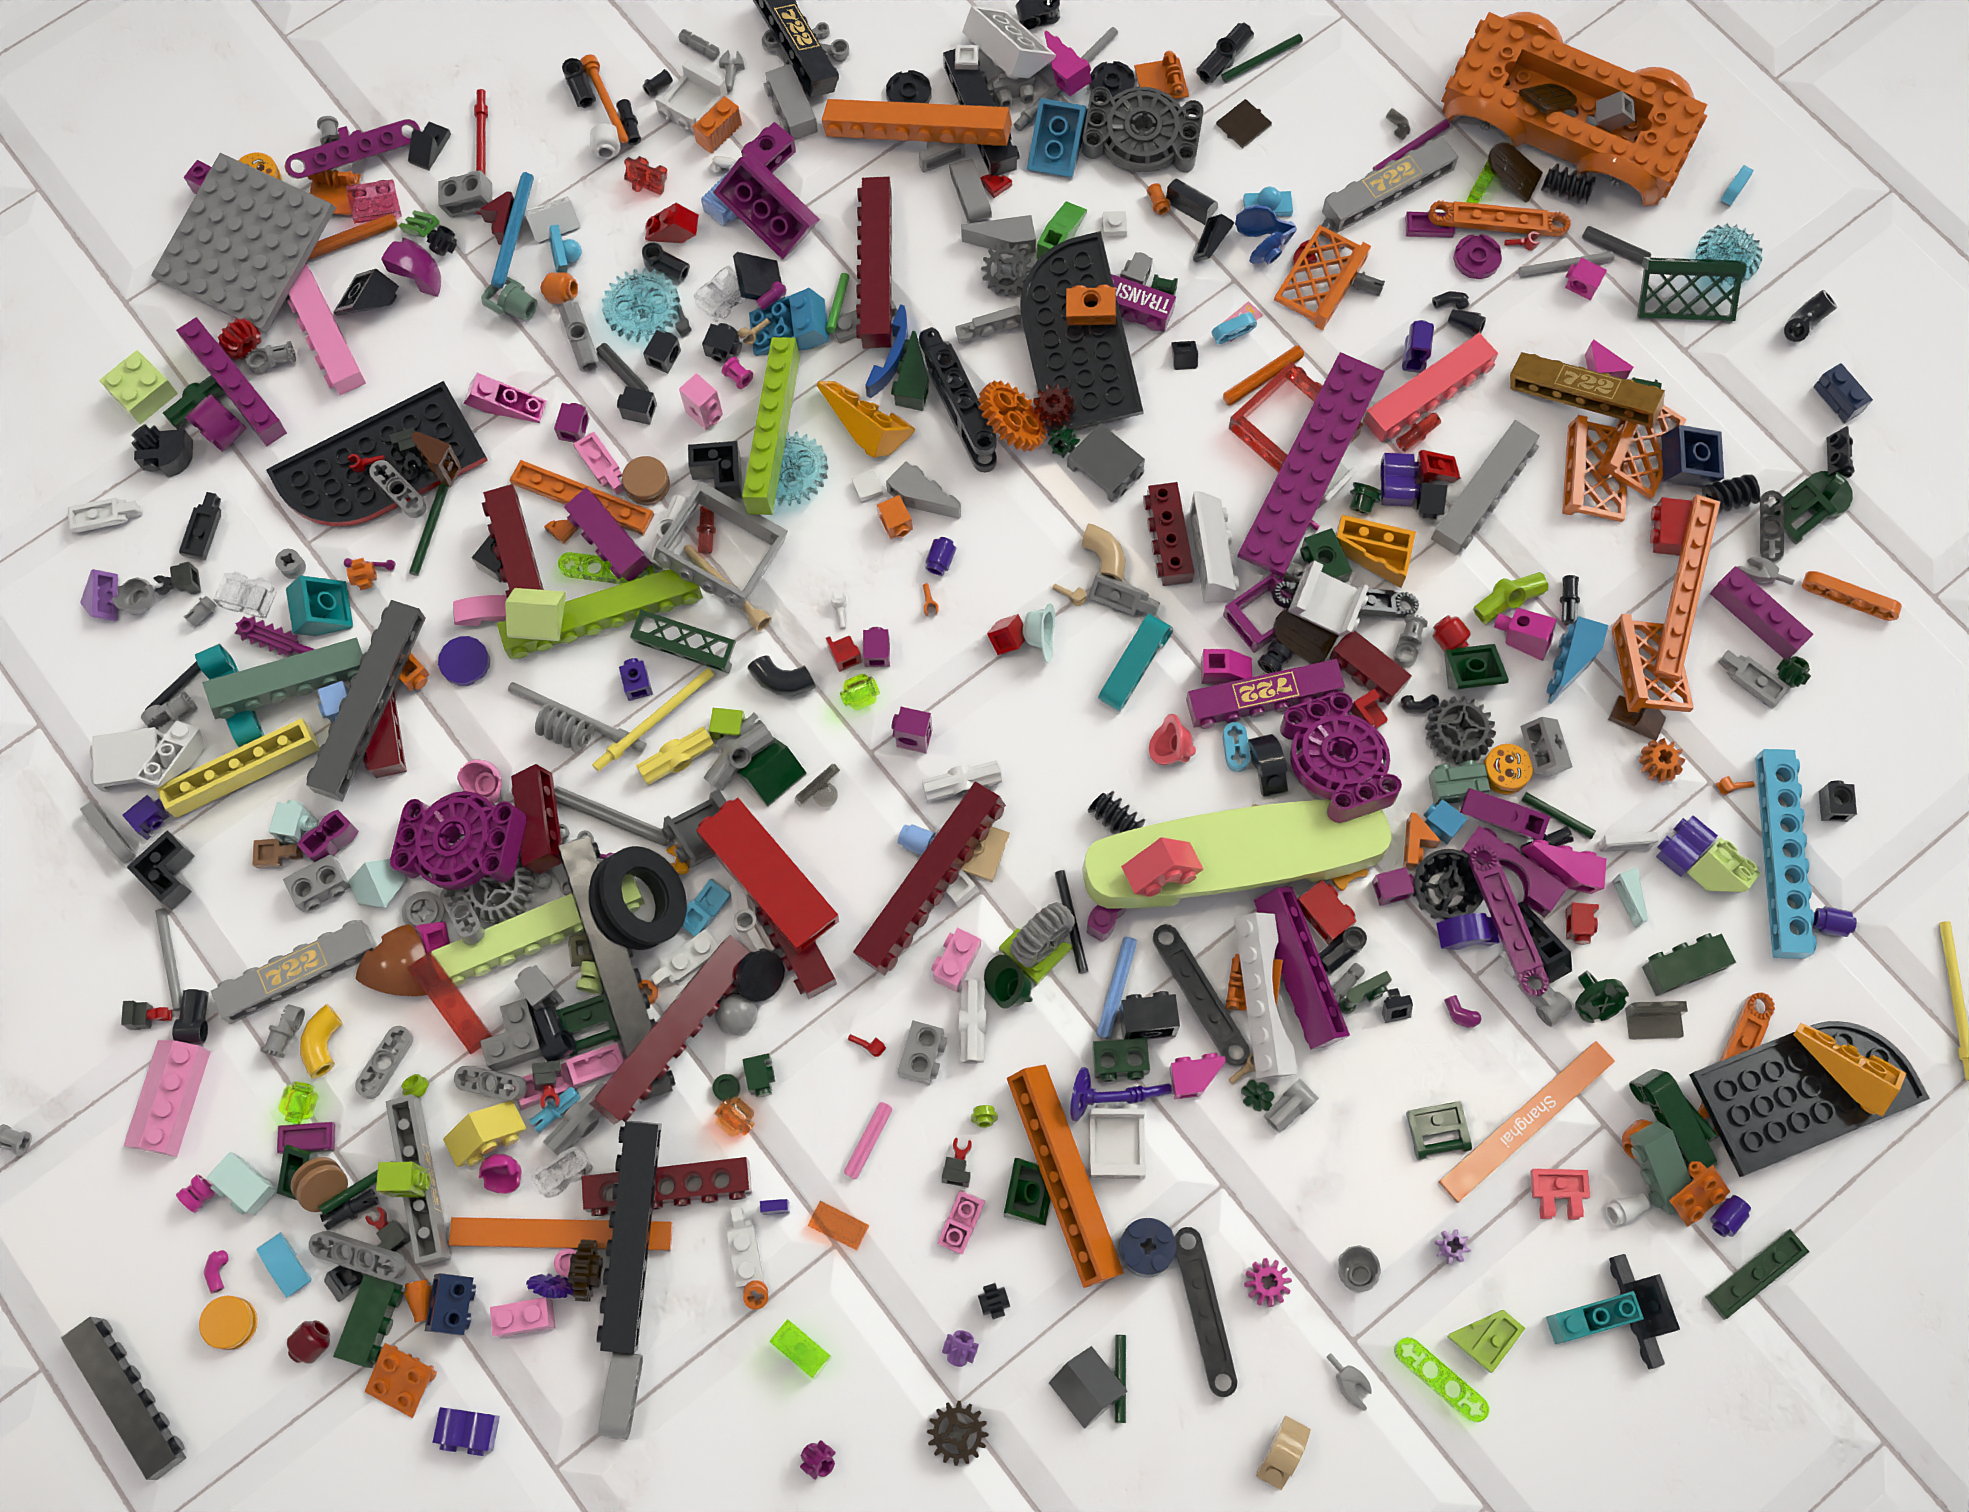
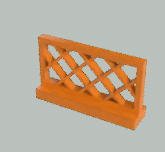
[1274,225,1371,331]
[1596,405,1687,499]
[1562,415,1628,522]
[1611,614,1694,713]

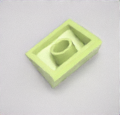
[505,588,566,641]

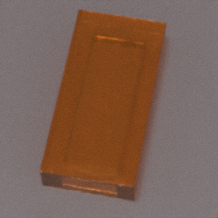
[807,1201,870,1251]

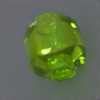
[840,673,880,711]
[278,1081,319,1124]

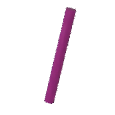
[1372,119,1450,171]

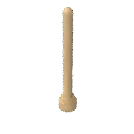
[683,544,771,632]

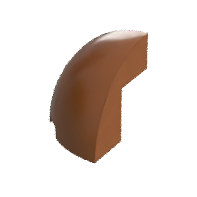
[355,924,430,996]

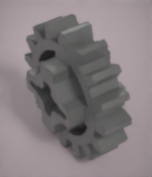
[981,242,1031,297]

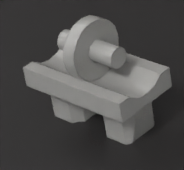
[992,75,1035,107]

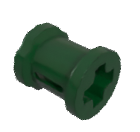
[1151,274,1178,296]

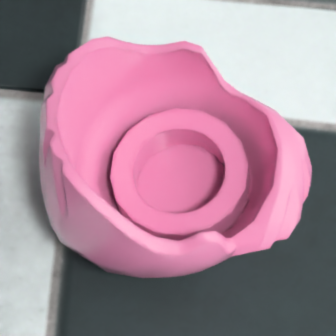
[457,759,502,805]

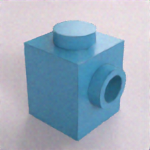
[1423,799,1468,845]

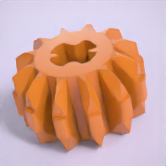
[1638,738,1686,783]

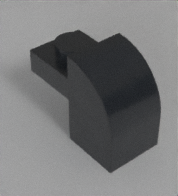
[134,429,193,477]
[1248,734,1288,797]

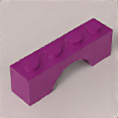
[1461,825,1568,918]

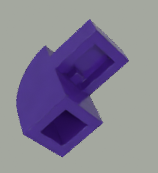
[1436,913,1500,950]

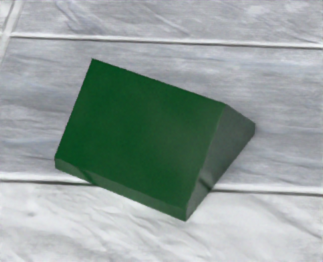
[1444,644,1509,689]
[737,737,807,807]
[1004,1158,1051,1226]

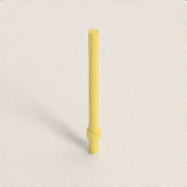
[592,668,714,772]
[1939,921,1969,1081]

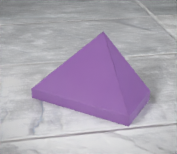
[80,569,118,621]

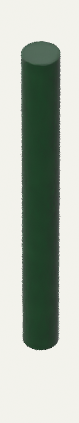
[1221,34,1303,83]
[409,483,449,576]

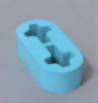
[1721,165,1754,206]
[1211,312,1258,344]
[1222,722,1250,772]

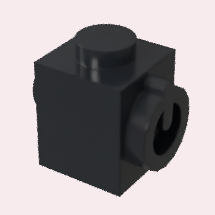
[702,323,742,363]

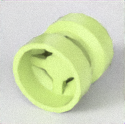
[575,961,603,994]

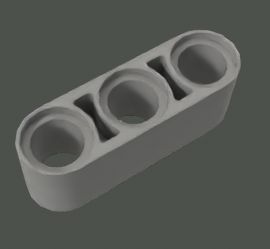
[949,158,992,223]
[598,1352,643,1440]

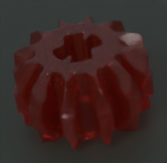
[1033,383,1075,426]

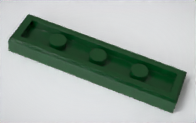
[1705,1229,1810,1320]

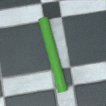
[826,273,850,333]

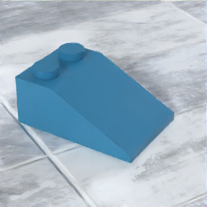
[1027,98,1088,178]

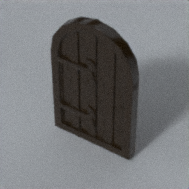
[1518,84,1577,114]
[1488,142,1543,202]
[1273,608,1339,664]

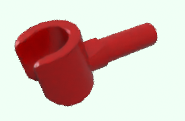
[1504,231,1540,251]
[347,454,385,473]
[848,1034,886,1057]

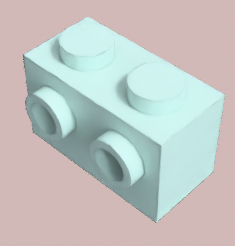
[268,800,319,848]
[206,1152,277,1216]

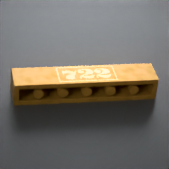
[1510,352,1665,428]

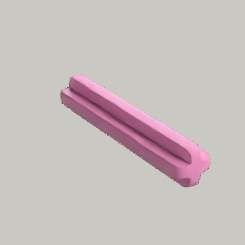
[844,1102,892,1179]

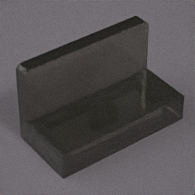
[1625,1001,1688,1040]

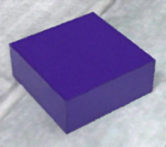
[760,1199,790,1215]

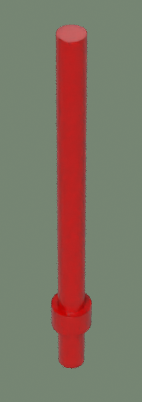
[474,89,488,215]

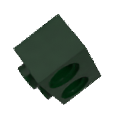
[1092,1038,1150,1082]

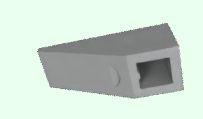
[886,461,961,519]

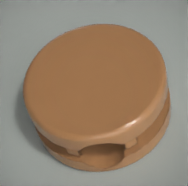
[622,456,670,505]
[291,1157,348,1212]

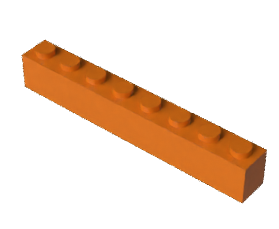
[822,99,1012,146]
[1006,1064,1124,1288]

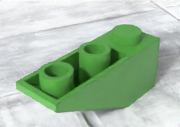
[1036,201,1087,259]

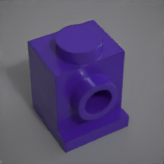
[619,658,653,701]
[122,795,169,840]

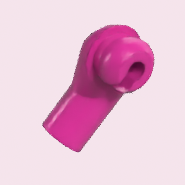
[203,1250,229,1294]

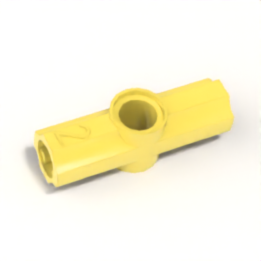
[636,726,715,785]

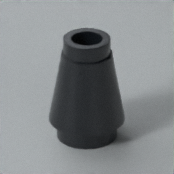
[1448,309,1486,336]

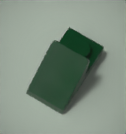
[277,1144,317,1200]

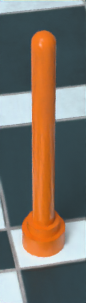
[580,54,628,143]

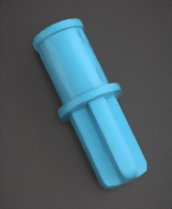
[529,1087,581,1133]

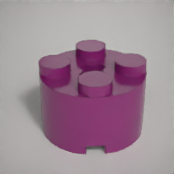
[185,393,247,452]

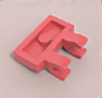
[1530,1169,1590,1220]

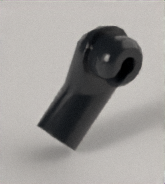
[1432,291,1470,310]
[1400,694,1439,714]

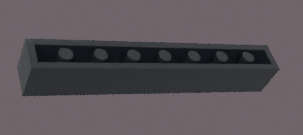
[596,1120,662,1354]

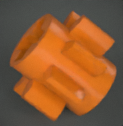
[346,557,377,591]

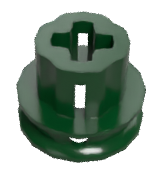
[1349,482,1383,515]

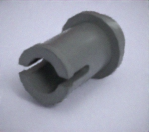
[1352,271,1385,296]

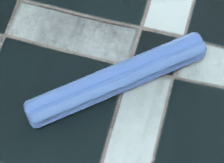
[1097,937,1137,1039]

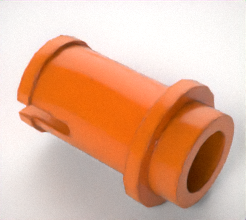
[1146,183,1171,215]

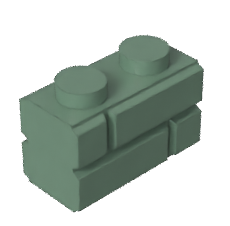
[1428,760,1490,805]

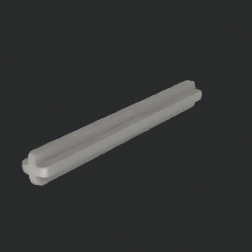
[554,786,669,846]

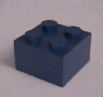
[1661,425,1724,488]

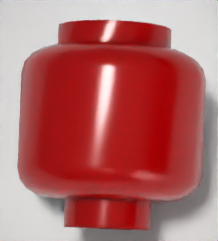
[1432,615,1471,651]

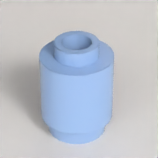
[898,824,936,855]

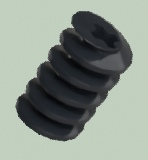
[1541,163,1596,204]
[1702,474,1760,514]
[1087,791,1145,834]

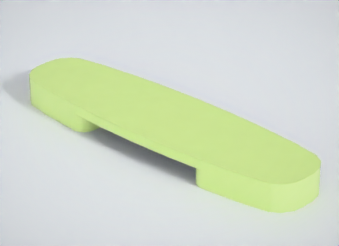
[1082,799,1391,908]

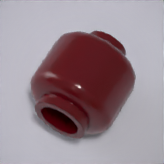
[287,1320,330,1364]

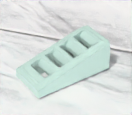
[1612,867,1648,928]

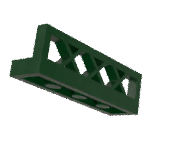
[630,609,736,674]

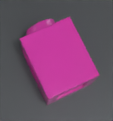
[1565,257,1607,301]

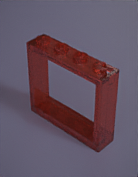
[1228,362,1363,473]

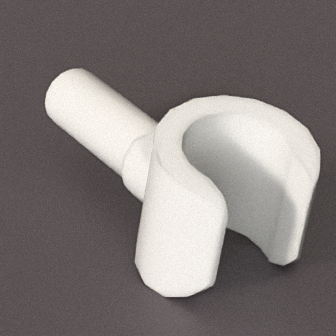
[831,592,847,629]

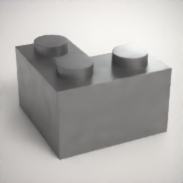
[480,998,543,1071]

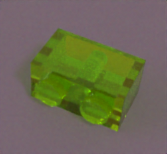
[769,1319,833,1380]

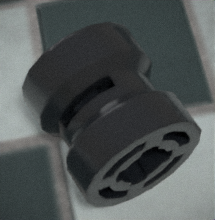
[1257,641,1293,674]

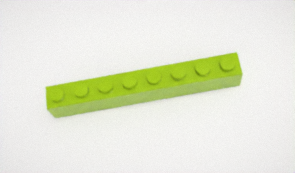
[742,337,801,515]
[497,562,703,659]

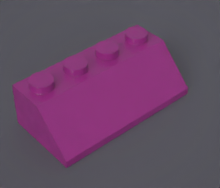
[713,152,820,260]

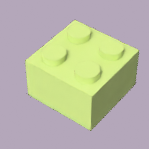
[99,350,178,424]

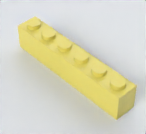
[156,718,320,818]

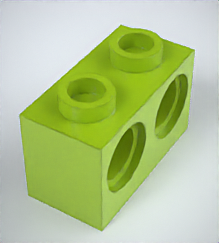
[376,1162,430,1198]

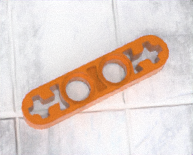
[1801,571,1902,621]

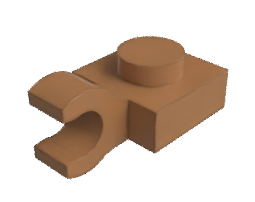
[252,839,303,868]

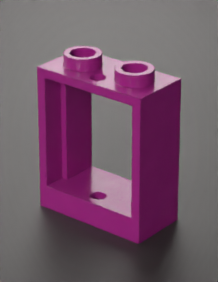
[1223,573,1291,653]

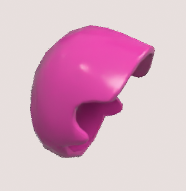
[479,1154,522,1194]

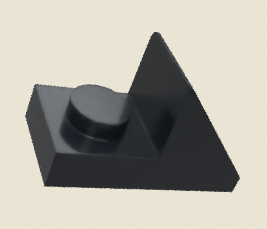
[408,121,451,171]

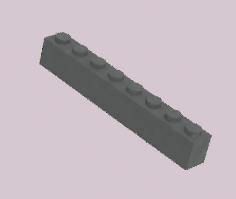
[306,600,426,802]

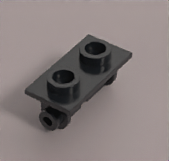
[1826,426,1855,478]

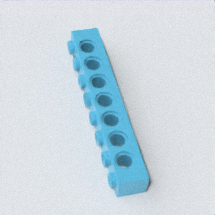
[1755,749,1817,959]

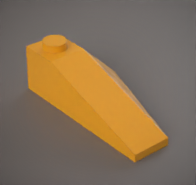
[817,381,915,458]
[1793,1022,1906,1117]

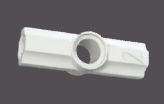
[647,495,688,571]
[922,760,1002,802]
[959,980,986,1064]

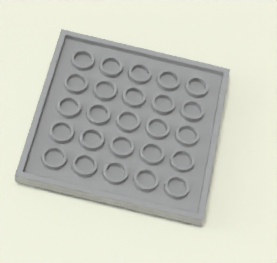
[151,153,336,333]

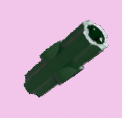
[162,375,225,430]

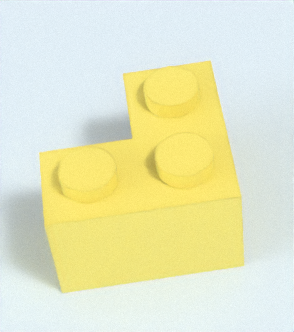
[443,1100,527,1167]

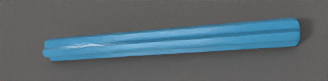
[491,172,534,289]

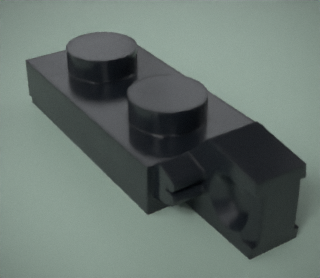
[179,492,221,561]

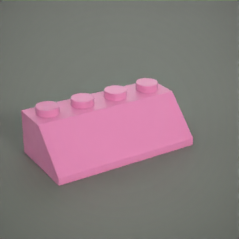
[123,1040,211,1157]

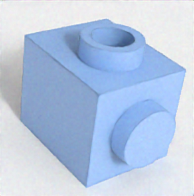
[318,681,350,723]

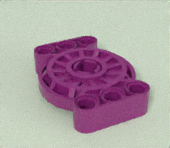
[1279,692,1402,823]
[390,791,526,890]

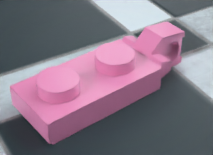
[573,431,625,496]

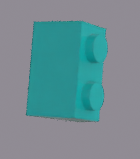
[286,575,353,636]

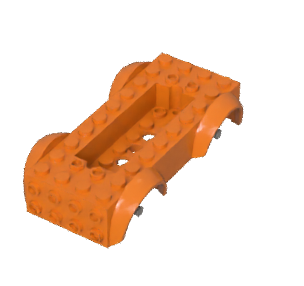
[1441,12,1708,206]

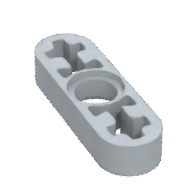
[369,460,426,518]
[80,800,136,864]
[440,889,485,945]
[355,1026,413,1099]
[454,1066,527,1100]

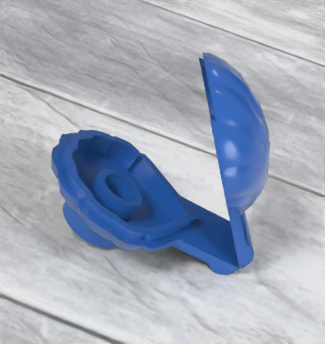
[1235,205,1297,265]

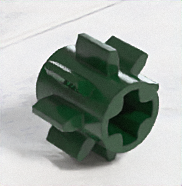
[1047,425,1080,458]
[1776,656,1811,688]

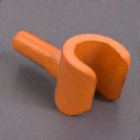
[923,583,939,616]
[1716,776,1755,795]

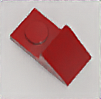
[1417,450,1461,483]

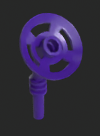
[1070,1067,1172,1122]

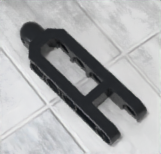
[919,327,997,473]

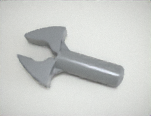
[719,50,745,92]

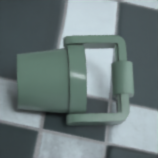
[481,276,537,321]

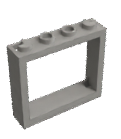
[653,481,788,609]

